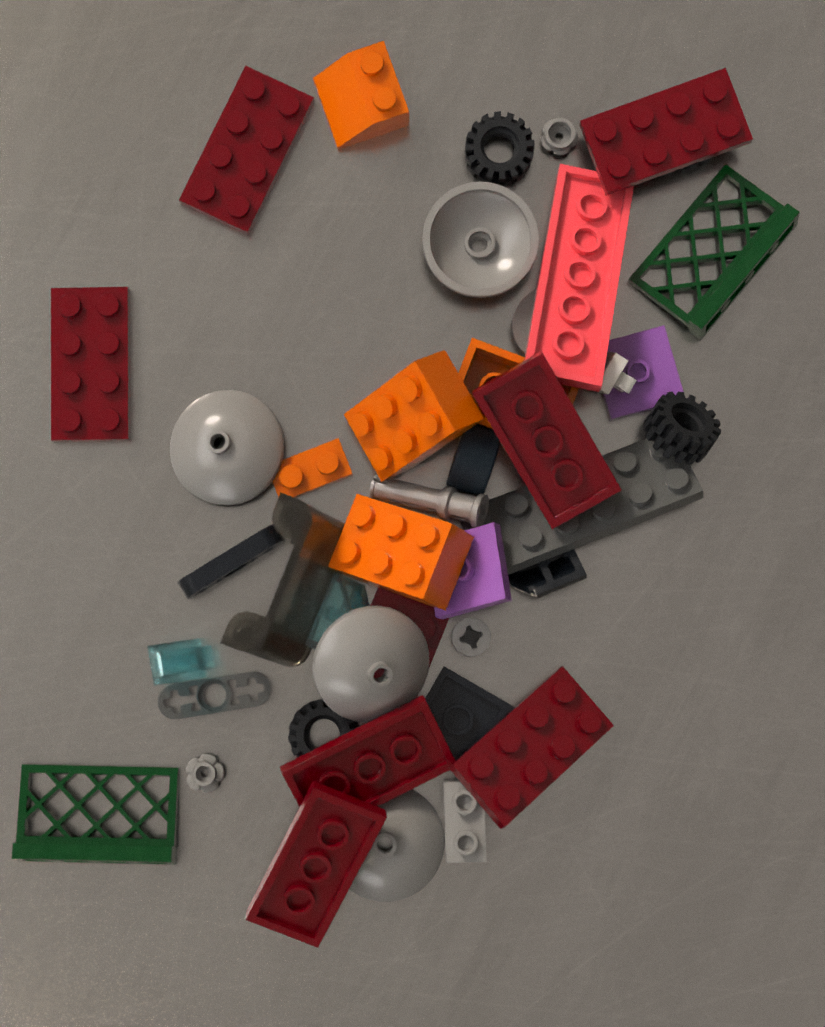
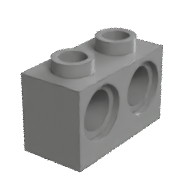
[443,779,487,863]

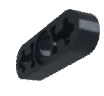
[178,524,284,599]

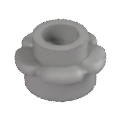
[541,118,578,155]
[186,754,225,793]

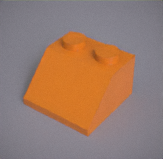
[313,41,409,150]

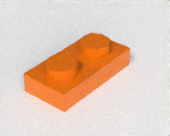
[272,438,353,504]

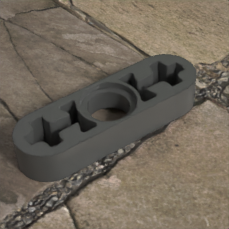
[158,671,272,719]

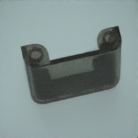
[221,493,345,667]

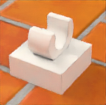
[599,351,637,395]

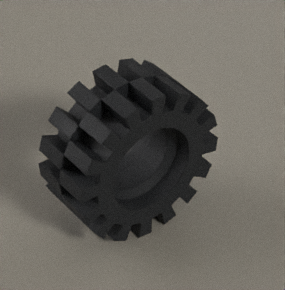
[465,111,535,187]
[644,391,721,464]
[288,699,359,758]

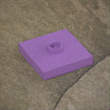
[602,325,684,421]
[434,522,512,620]

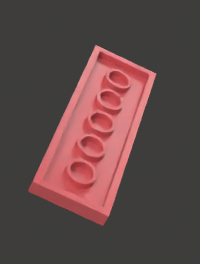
[524,164,634,392]

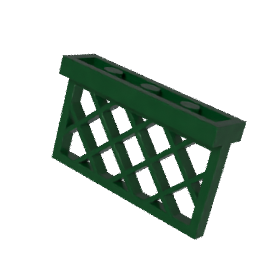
[629,164,800,341]
[11,764,180,865]

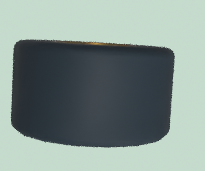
[446,424,501,496]

